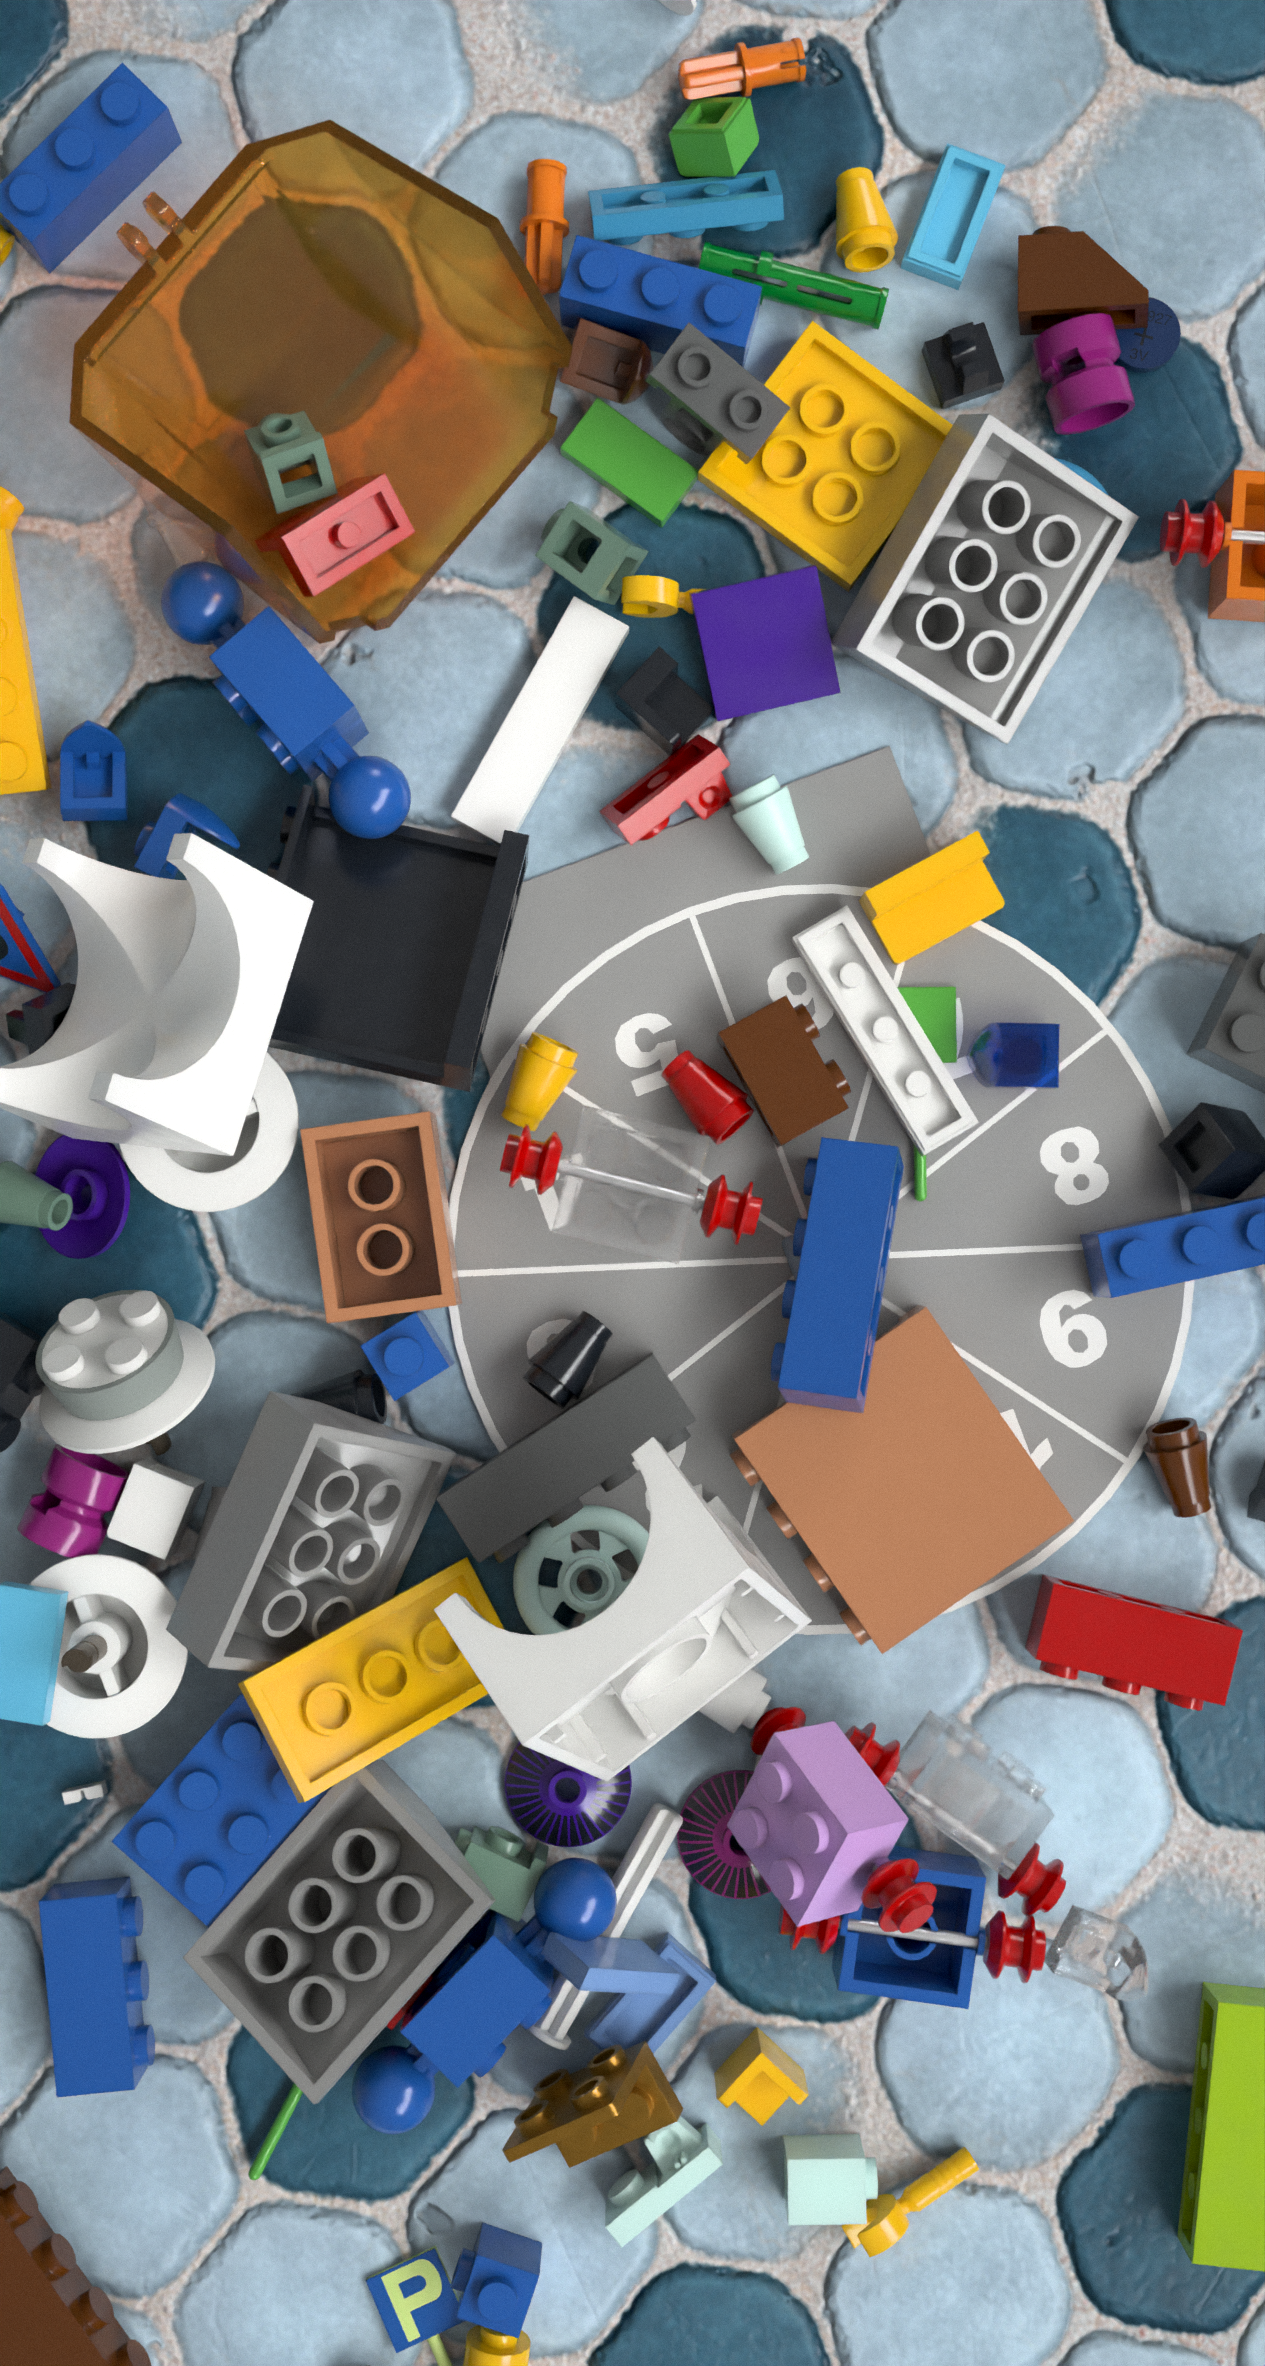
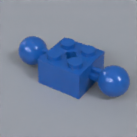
[161,561,411,839]
[352,1857,617,2134]

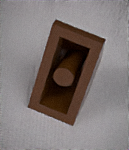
[1018,226,1149,335]

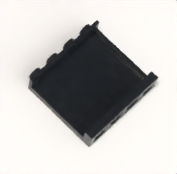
[266,785,529,1092]

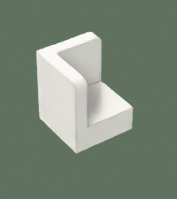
[107,1458,206,1560]

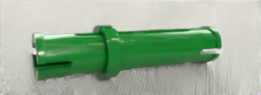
[698,241,889,330]

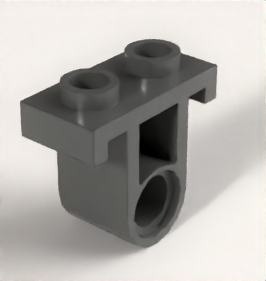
[645,322,790,464]

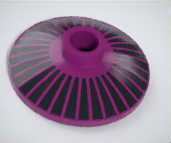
[677,1770,771,1899]

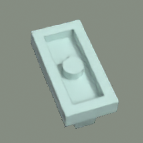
[605,2116,723,2248]

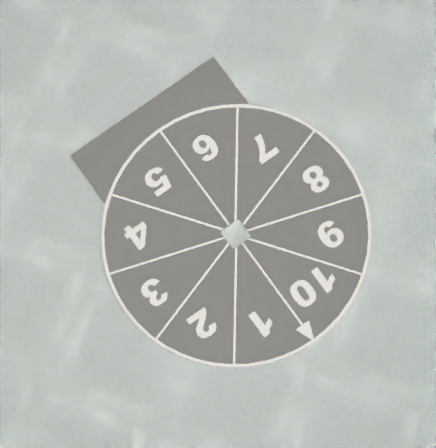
[449,746,1195,1635]

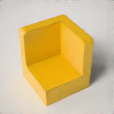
[714,2027,809,2126]

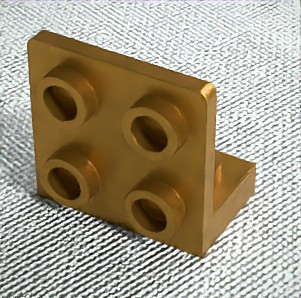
[502,2041,683,2168]

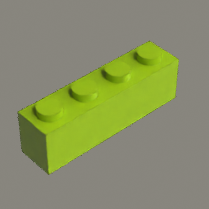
[1177,1982,1265,2272]

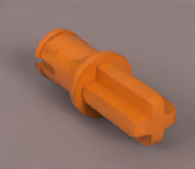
[678,37,806,100]
[520,159,569,295]

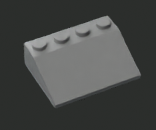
[831,413,1139,744]
[166,1391,456,1673]
[183,1760,496,2104]

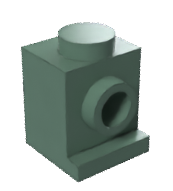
[244,410,337,514]
[535,501,649,605]
[454,1826,549,1922]

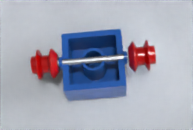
[779,1846,1046,2009]

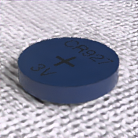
[1115,297,1181,373]

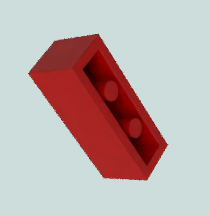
[1025,1574,1243,1711]

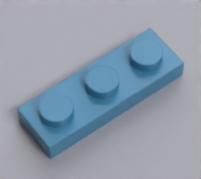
[588,170,784,245]

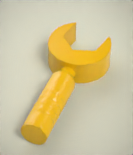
[621,575,706,618]
[841,2147,979,2257]

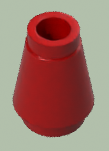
[661,1050,754,1145]

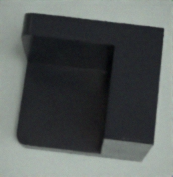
[616,646,712,756]
[1159,1102,1265,1199]

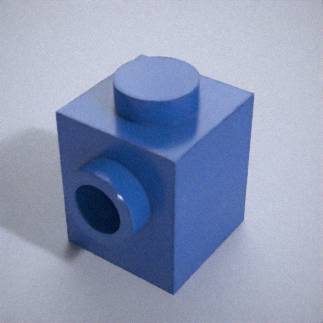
[450,2222,542,2338]

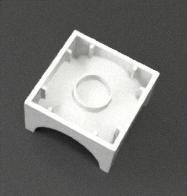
[0,833,314,1156]
[434,1437,812,1782]

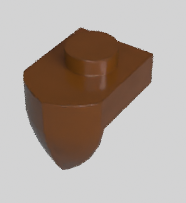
[558,317,654,405]

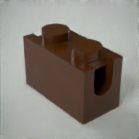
[716,995,851,1148]

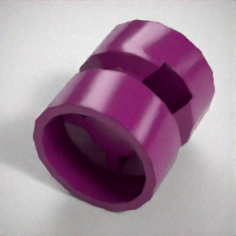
[1031,313,1135,435]
[17,1444,130,1558]

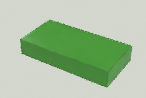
[560,397,698,528]

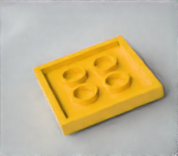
[698,321,953,592]

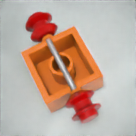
[1160,470,1265,622]

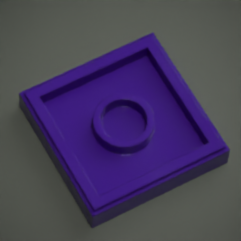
[689,565,841,721]

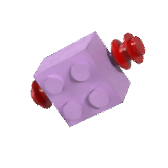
[727,1707,937,1933]

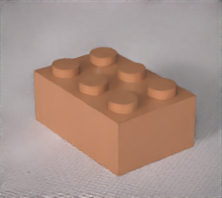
[300,1111,462,1324]

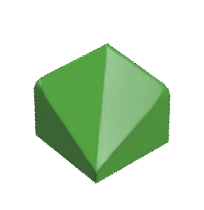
[668,97,759,177]

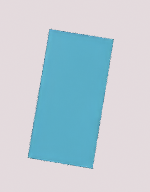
[900,143,1006,290]
[0,1581,68,1726]

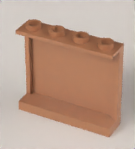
[730,1305,1074,1654]

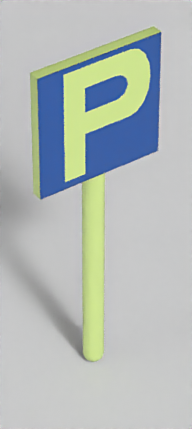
[365,2246,465,2366]

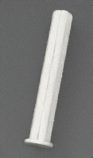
[527,1803,683,2050]

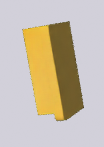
[859,830,1005,965]

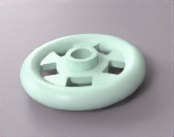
[513,1505,649,1635]

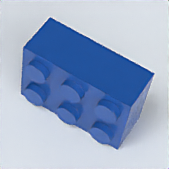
[111,1692,333,1928]

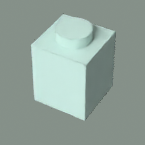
[783,2134,878,2225]

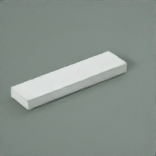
[451,596,629,846]
[792,905,979,1157]

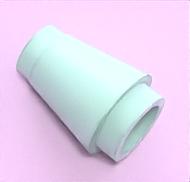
[729,775,809,875]

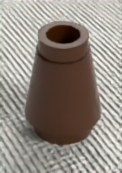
[1143,1417,1211,1518]

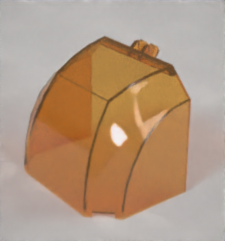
[69,120,573,644]

